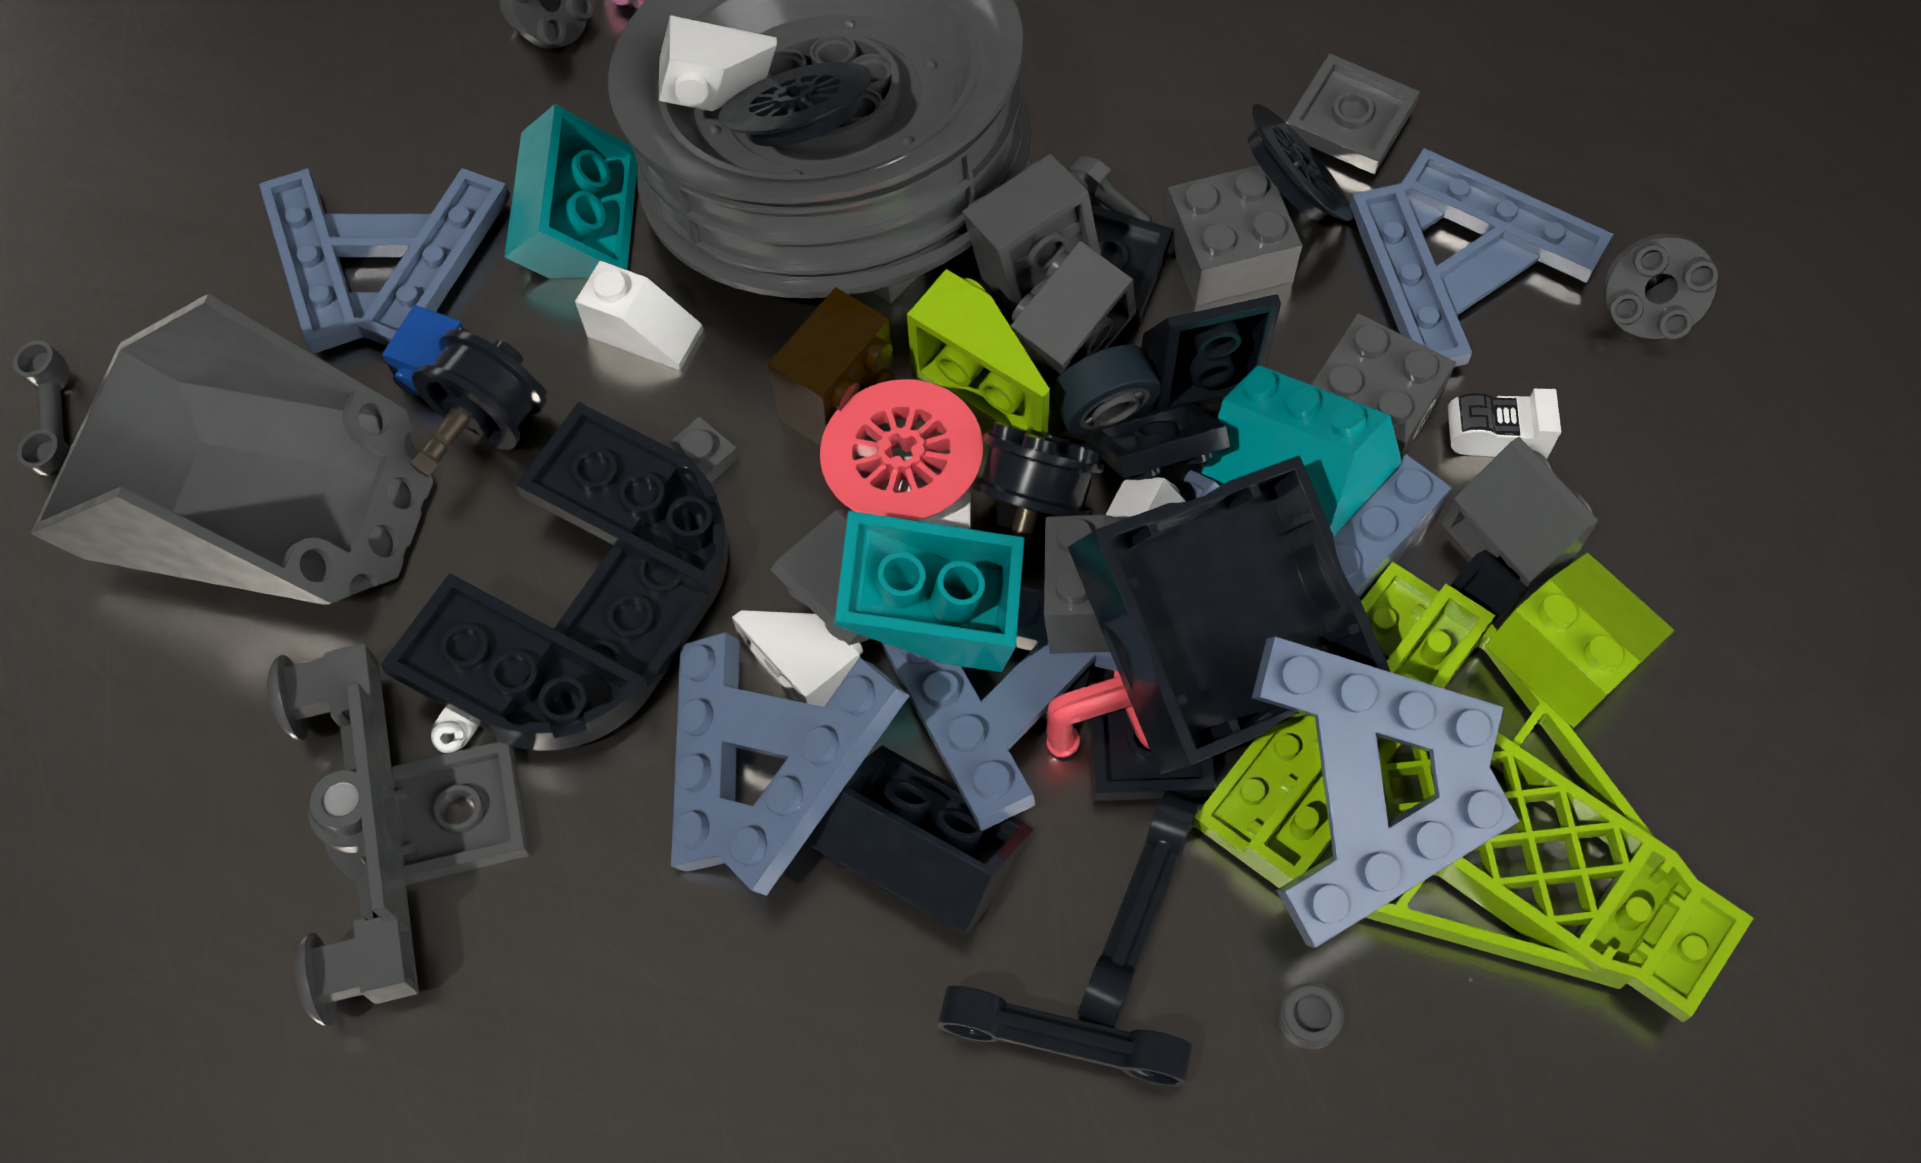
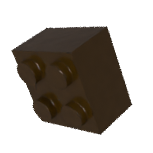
[768,287,895,446]

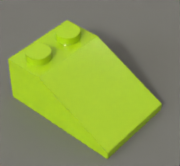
[907,269,1050,436]
[1485,552,1675,728]

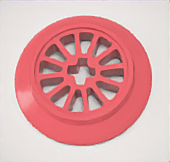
[820,379,983,521]

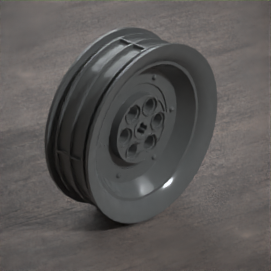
[608,0,1032,298]

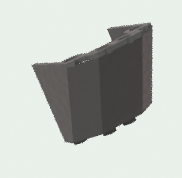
[31,293,433,605]

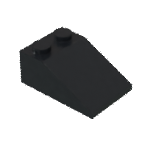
[1141,294,1281,411]

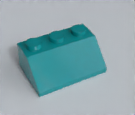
[504,104,638,278]
[1201,365,1402,536]

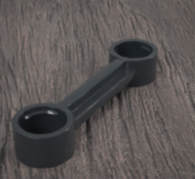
[1078,791,1199,1028]
[937,986,1192,1087]

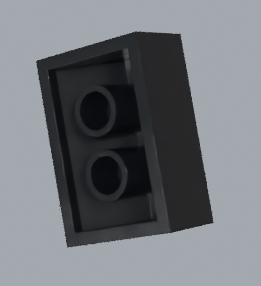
[809,745,1034,935]

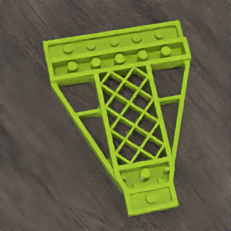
[1192,561,1754,1022]

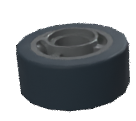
[1051,345,1161,435]

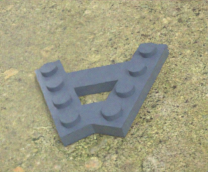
[1349,148,1613,367]
[259,168,510,354]
[882,586,1118,831]
[671,632,910,896]
[1252,637,1520,948]

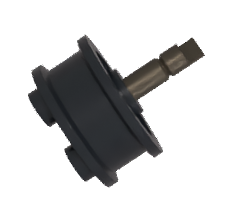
[410,327,547,477]
[971,422,1105,565]

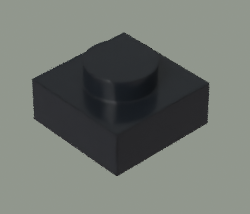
[1450,550,1528,627]

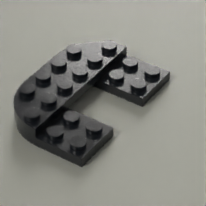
[380,402,728,751]

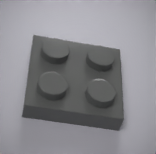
[1286,53,1420,174]

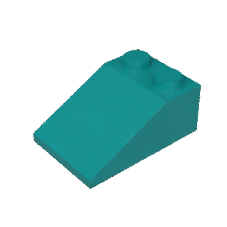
[834,511,1024,672]

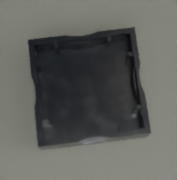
[1068,455,1391,774]

